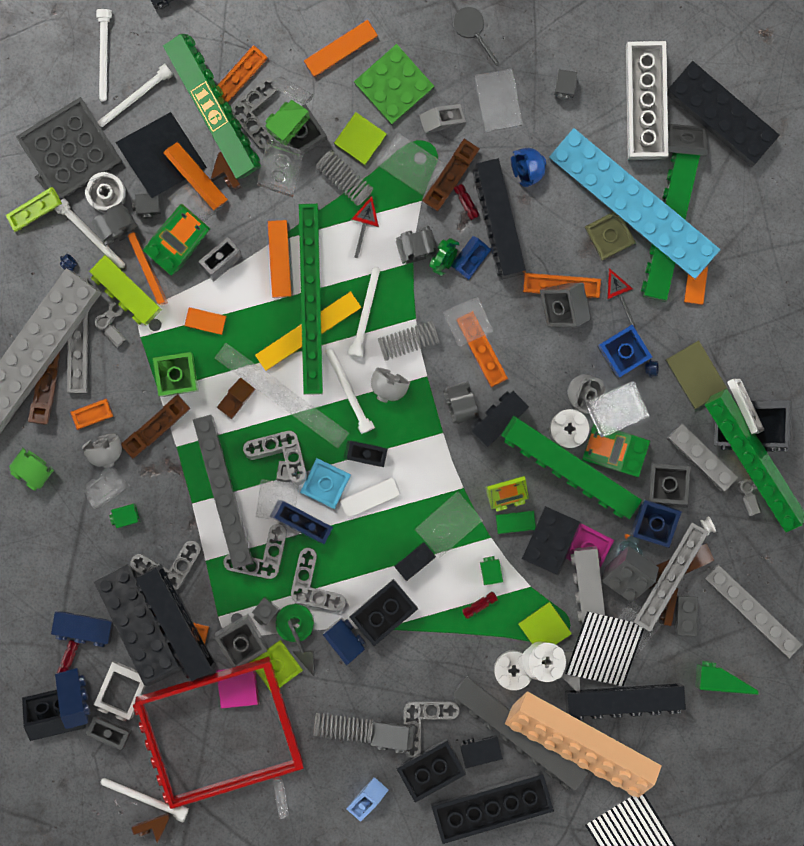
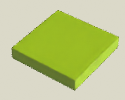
[334,112,387,165]
[518,602,572,645]
[250,639,303,692]

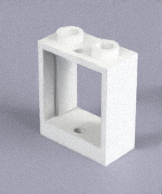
[94,661,145,721]

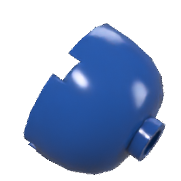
[511,147,546,187]

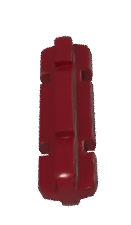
[454,184,479,220]
[462,592,498,619]
[57,640,79,673]

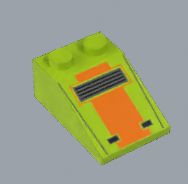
[485,476,529,512]

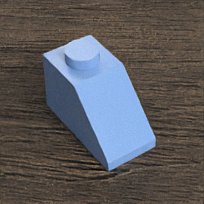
[346,778,388,822]

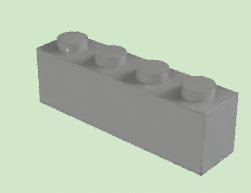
[667,424,738,492]
[571,546,605,622]

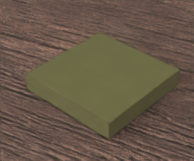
[584,212,636,261]

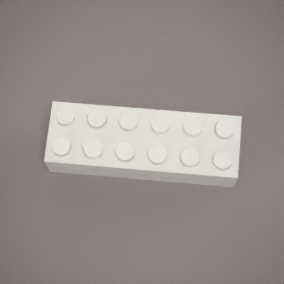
[626,41,668,160]

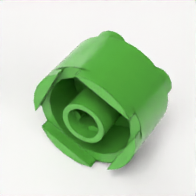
[9,447,54,491]

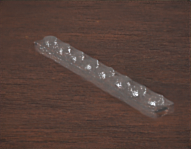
[215,343,349,448]

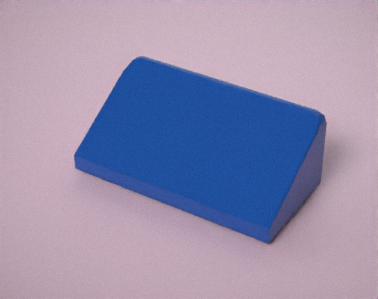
[451,236,491,280]

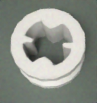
[700,516,716,536]

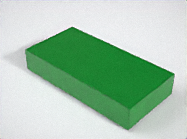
[496,511,536,534]

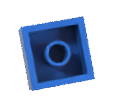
[598,325,652,378]

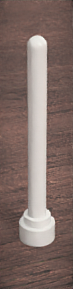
[96,9,112,102]
[98,63,174,127]
[54,198,125,269]
[348,267,380,357]
[326,348,375,434]
[101,778,189,823]

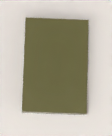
[665,340,728,409]

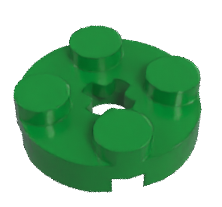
[429,238,459,276]
[275,603,314,642]

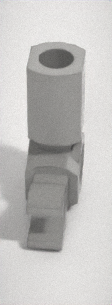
[95,302,126,348]
[737,478,761,516]

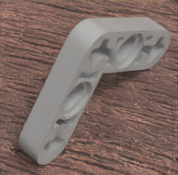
[232,78,278,150]
[243,431,307,485]
[224,524,287,579]
[130,540,201,590]
[291,548,346,611]
[404,701,459,758]

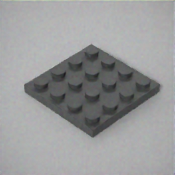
[16,97,122,200]

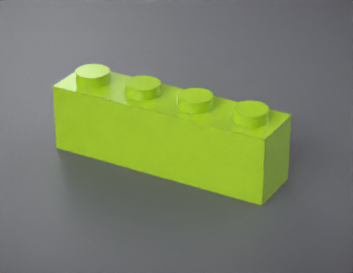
[89,255,162,326]

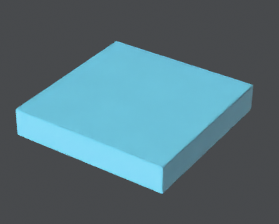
[300,458,351,509]

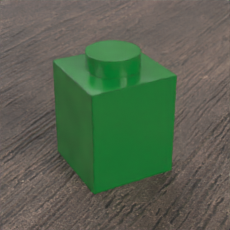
[109,503,141,528]
[480,556,503,585]

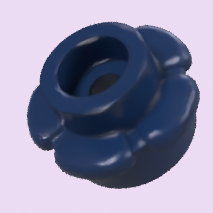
[60,254,77,271]
[645,359,659,378]

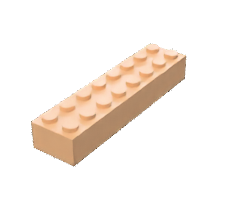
[505,691,662,798]

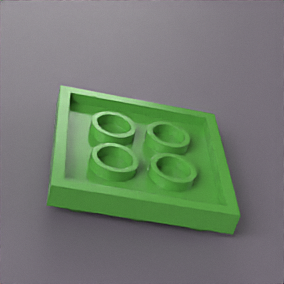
[354,44,434,125]

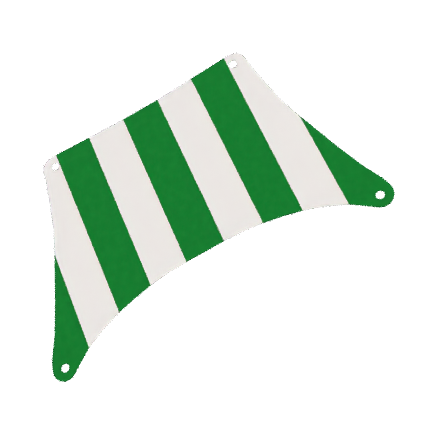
[138,140,571,642]

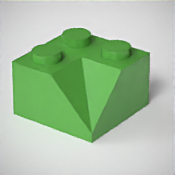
[265,100,310,146]
[153,352,199,397]

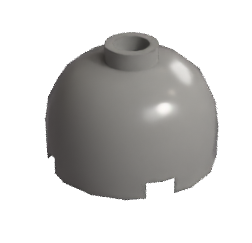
[371,367,410,403]
[567,374,606,414]
[82,433,122,468]

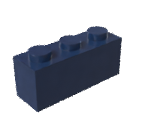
[269,500,333,544]
[51,611,114,647]
[55,668,90,729]

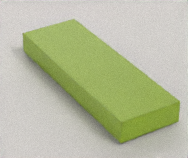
[5,187,62,232]

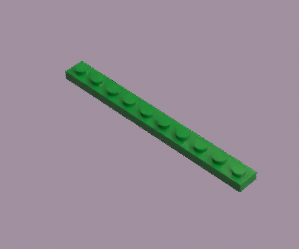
[299,203,323,395]

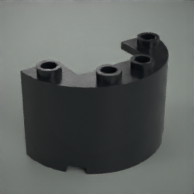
[714,400,792,452]

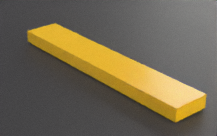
[255,292,361,371]

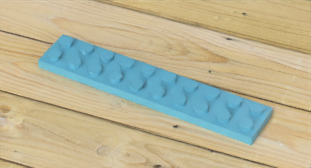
[549,128,720,279]

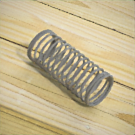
[316,150,373,206]
[378,320,439,361]
[313,712,373,744]

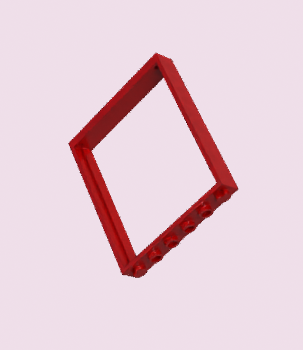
[133,656,304,809]

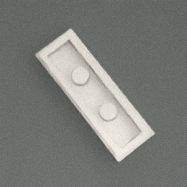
[727,379,764,434]
[340,478,400,518]

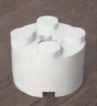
[85,172,126,213]
[549,409,589,448]
[522,642,566,682]
[494,650,532,690]

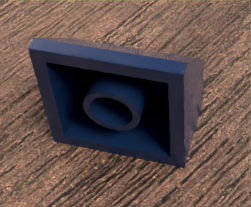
[631,499,682,548]
[323,617,366,666]

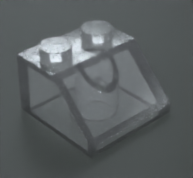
[168,182,224,222]
[83,467,129,509]

